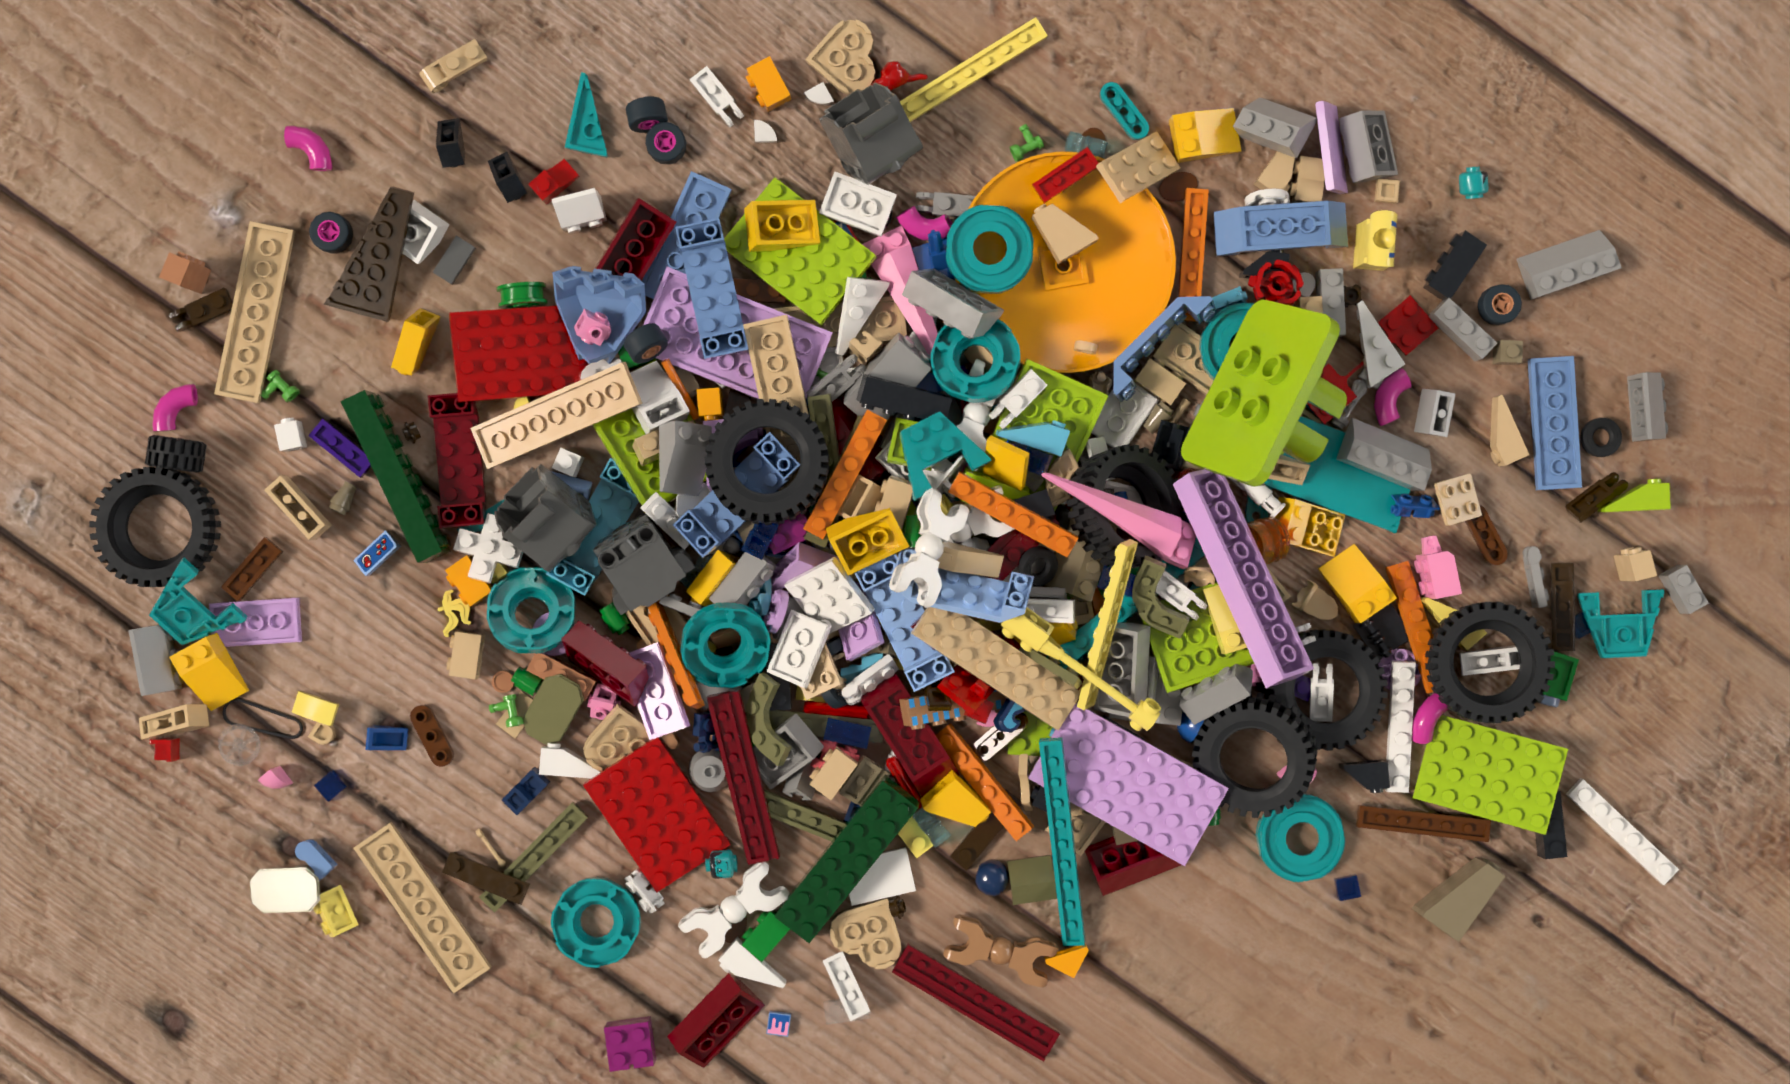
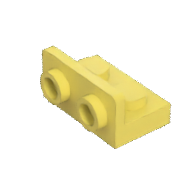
[313,885,359,937]

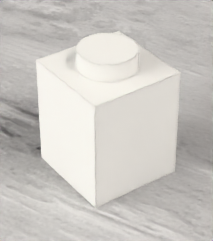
[274,418,307,452]
[552,448,585,478]

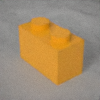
[745,56,791,112]
[697,388,724,421]
[445,555,493,607]

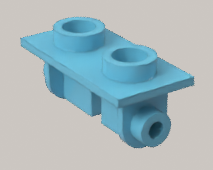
[1207,286,1248,323]

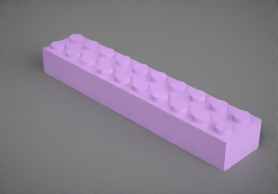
[1173,469,1314,688]

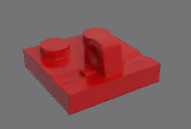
[937,664,995,716]

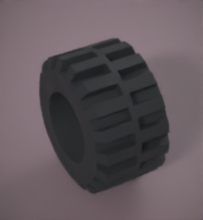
[145,435,207,473]

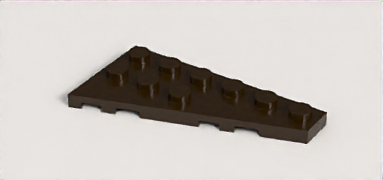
[324,187,414,322]

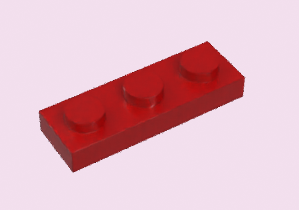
[1032,147,1099,204]

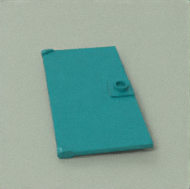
[1263,416,1410,533]

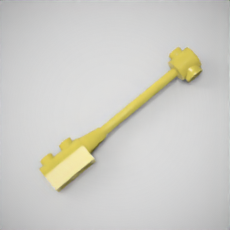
[1001,607,1161,731]

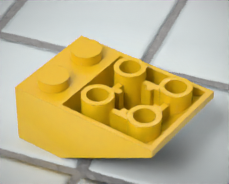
[1268,497,1345,557]

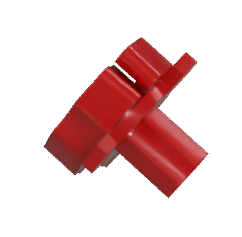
[1248,260,1304,306]

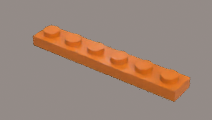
[1178,188,1209,322]
[803,409,887,539]
[948,471,1078,557]
[1385,561,1433,693]
[648,600,705,709]
[936,723,1035,841]

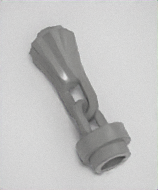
[1331,380,1368,430]

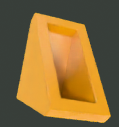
[1043,943,1088,978]

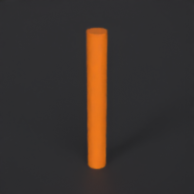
[661,358,699,420]

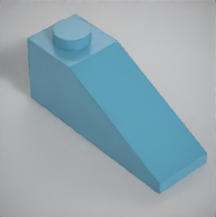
[995,420,1070,457]

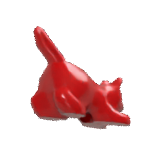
[871,61,928,91]

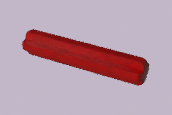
[804,701,869,718]
[886,756,922,810]

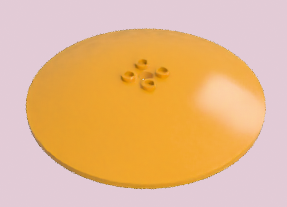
[955,152,1176,373]

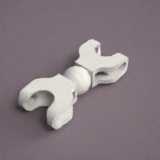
[956,359,1013,471]
[902,486,1014,543]
[889,488,969,608]
[678,861,789,958]

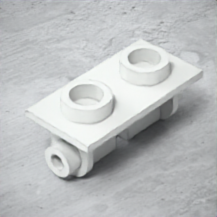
[624,868,665,913]

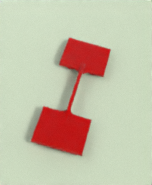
[1307,295,1439,424]

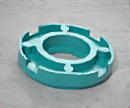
[946,205,1033,294]
[1199,303,1253,380]
[930,319,1021,403]
[487,568,576,654]
[680,602,771,688]
[1255,793,1346,882]
[551,877,641,968]

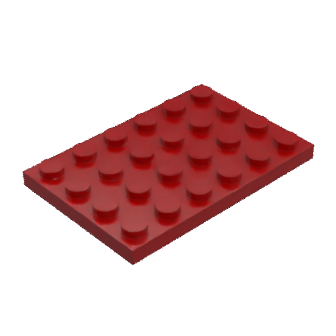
[449,306,589,403]
[583,737,731,893]

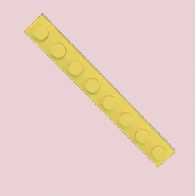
[900,17,1048,122]
[1077,539,1138,710]

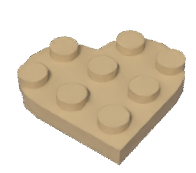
[805,20,875,95]
[583,704,649,771]
[830,898,901,969]

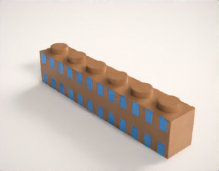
[899,690,1007,730]

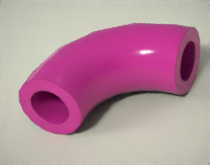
[284,126,332,171]
[896,206,953,240]
[1374,368,1411,426]
[152,384,198,432]
[1412,693,1449,744]

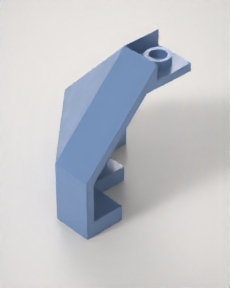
[552,266,646,364]

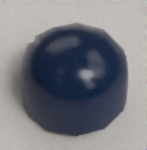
[975,859,1009,896]

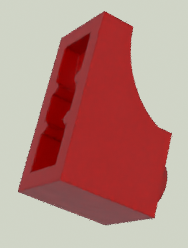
[528,159,580,205]

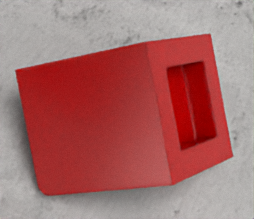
[149,737,180,762]

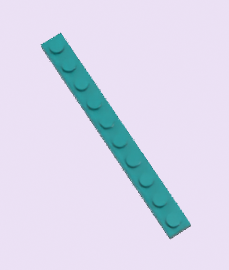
[1046,536,1205,670]
[1039,737,1086,946]

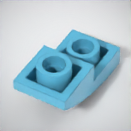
[749,578,772,618]
[841,653,884,684]

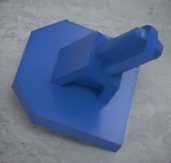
[912,230,955,281]

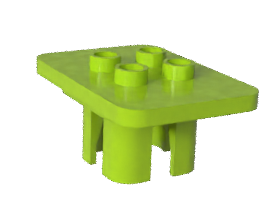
[1181,300,1347,487]

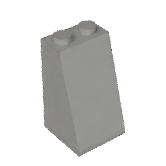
[844,333,932,420]

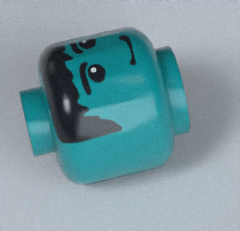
[1459,166,1489,199]
[705,850,738,879]

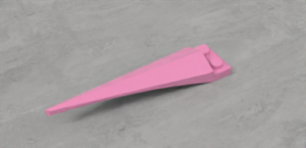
[862,226,938,357]
[1041,472,1196,569]

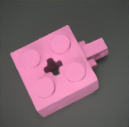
[1414,536,1462,599]

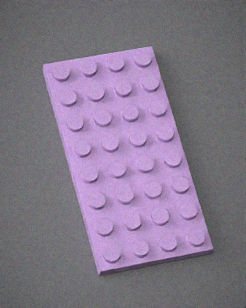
[644,267,833,399]
[1028,703,1229,866]

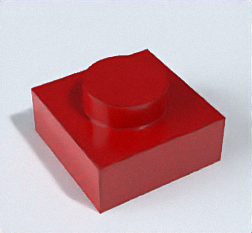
[964,700,994,724]

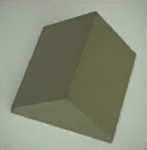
[1007,855,1057,905]

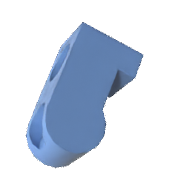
[295,839,338,881]

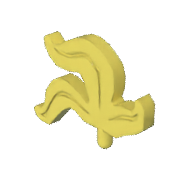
[438,590,472,637]

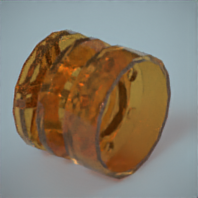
[1246,517,1290,564]

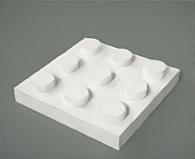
[784,557,875,634]

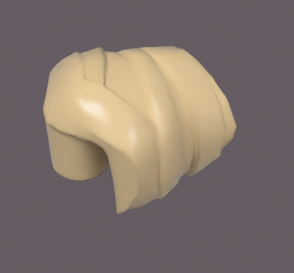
[1088,371,1112,395]

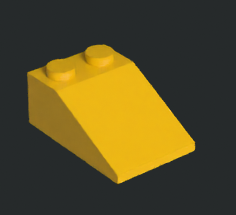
[1169,108,1241,163]
[744,200,820,252]
[826,508,909,576]
[1318,544,1397,623]
[169,633,249,711]

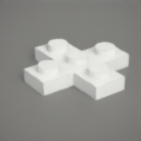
[453,513,523,584]

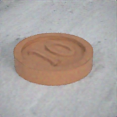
[492,671,514,693]

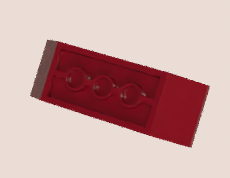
[427,393,487,528]
[861,673,960,797]

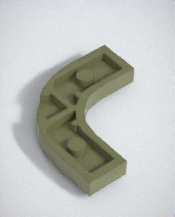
[1132,555,1190,639]
[746,673,792,766]

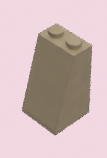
[1412,857,1506,942]

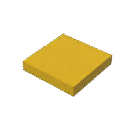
[983,435,1030,491]

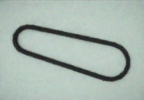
[222,698,303,739]

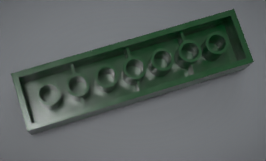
[340,390,451,563]
[774,775,920,943]

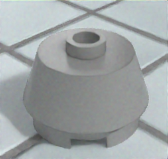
[689,749,728,792]

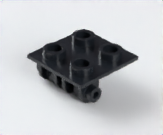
[1352,603,1409,660]

